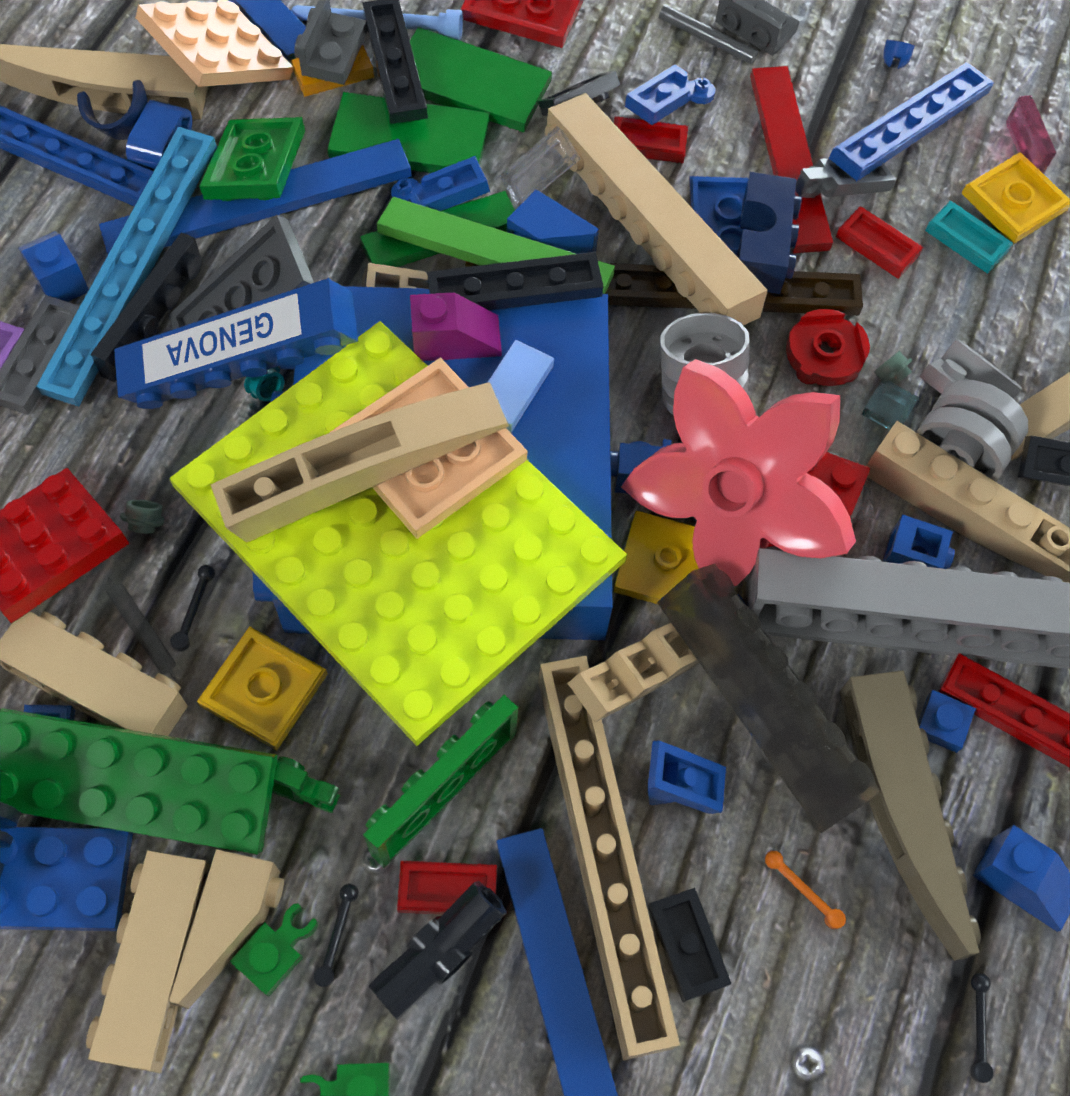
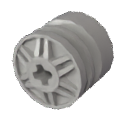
[660,313,750,414]

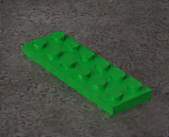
[0,708,278,855]

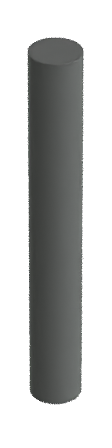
[659,5,758,65]

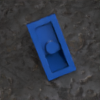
[648,740,726,814]

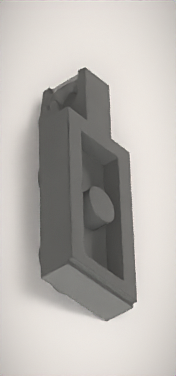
[795,158,896,198]

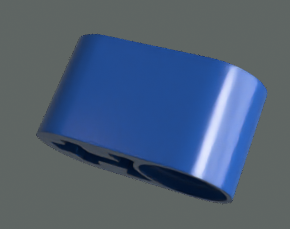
[126,100,192,169]

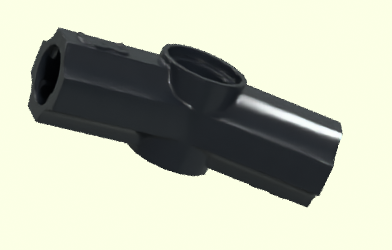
[368,881,507,1021]

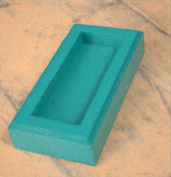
[925,200,1013,274]

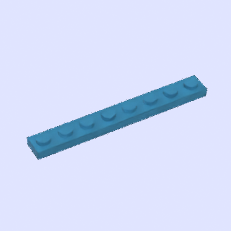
[36,127,217,407]

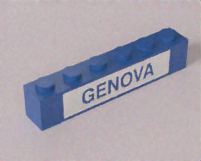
[114,278,358,409]

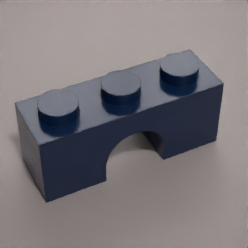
[736,172,801,294]

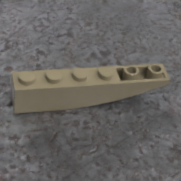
[839,670,980,961]

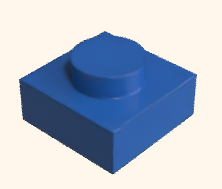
[918,690,976,753]

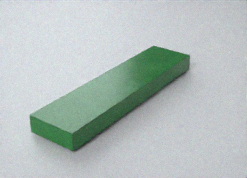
[360,191,515,267]

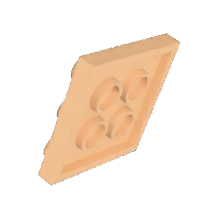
[135,0,294,87]
[330,357,528,539]

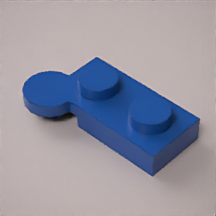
[625,64,716,125]
[391,156,490,211]

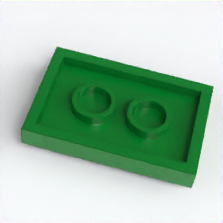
[199,117,306,201]

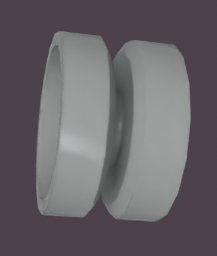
[916,380,1028,482]

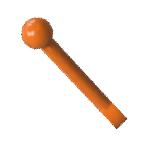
[765,850,846,930]

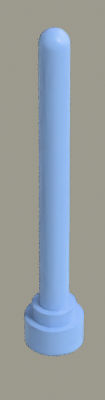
[291,5,463,41]

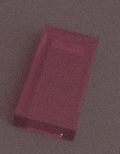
[1006,95,1056,174]

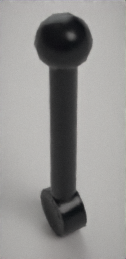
[170,565,215,652]
[314,883,359,987]
[970,973,994,1083]

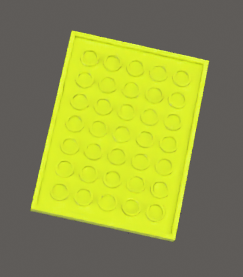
[169,321,627,746]

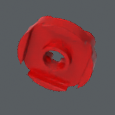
[786,309,870,386]

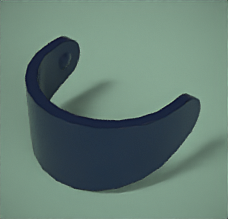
[77,80,148,140]

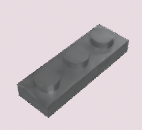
[0,295,80,415]

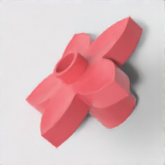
[621,359,856,596]

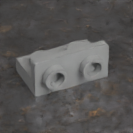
[919,340,1022,399]

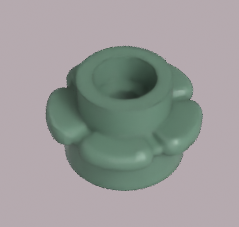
[874,351,912,388]
[120,500,164,534]

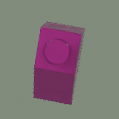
[410,292,502,361]

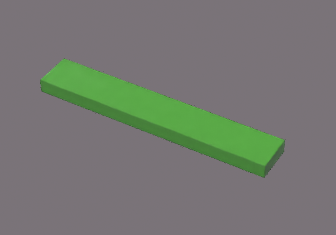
[377,197,615,294]

